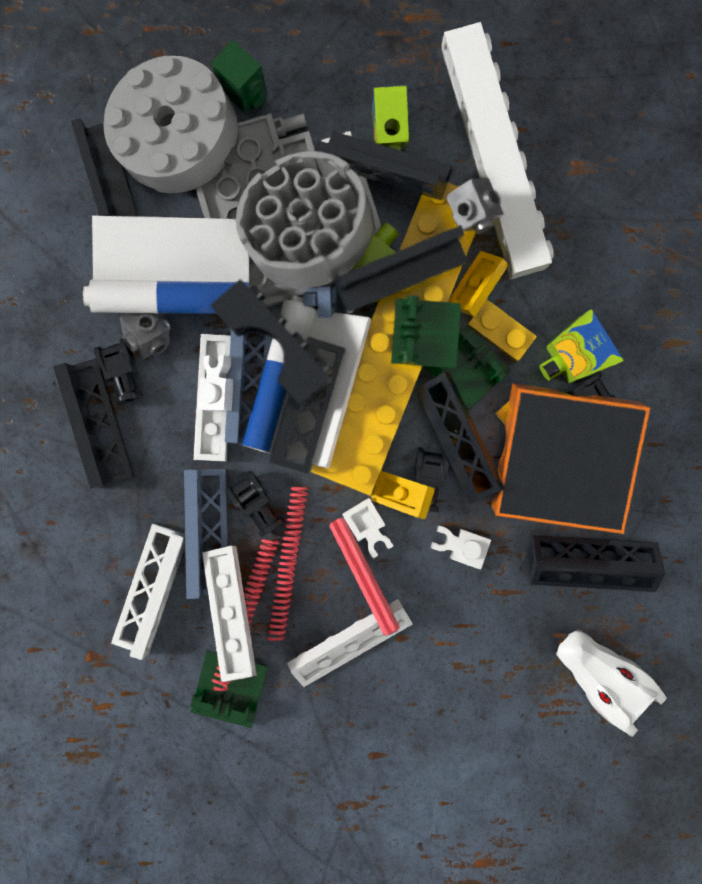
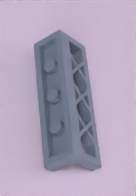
[225,330,272,444]
[184,469,228,599]

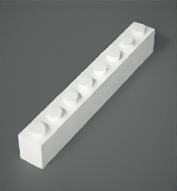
[441,22,554,280]

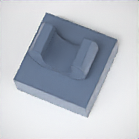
[303,280,338,318]

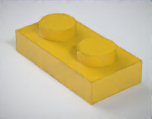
[448,251,509,317]
[467,300,537,363]
[371,471,435,519]

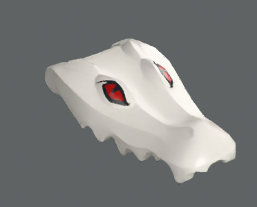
[556,629,667,737]

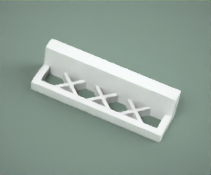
[111,523,185,660]

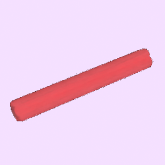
[330,518,399,636]

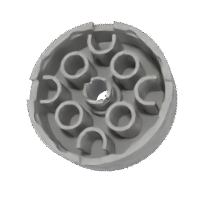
[104,56,238,193]
[236,151,374,288]

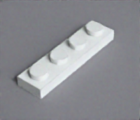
[193,334,231,461]
[202,546,257,682]
[287,599,413,687]

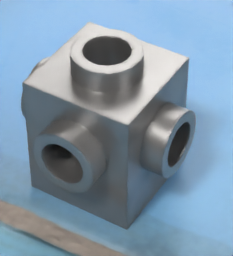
[446,178,504,234]
[120,313,171,359]

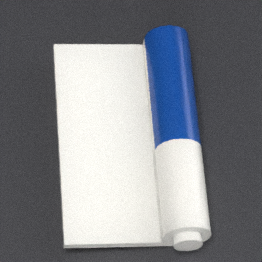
[83,216,249,314]
[242,296,372,468]

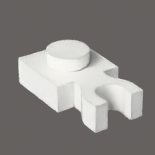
[198,355,233,411]
[342,498,393,558]
[431,525,491,570]

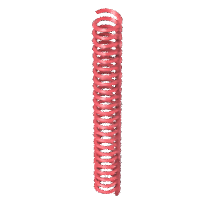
[267,487,309,641]
[212,539,279,691]

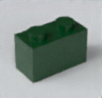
[211,40,267,115]

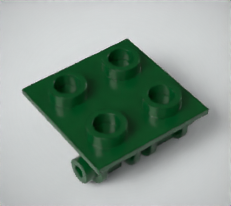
[391,296,461,369]
[424,325,511,411]
[190,650,268,728]

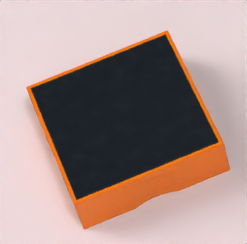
[491,383,650,534]

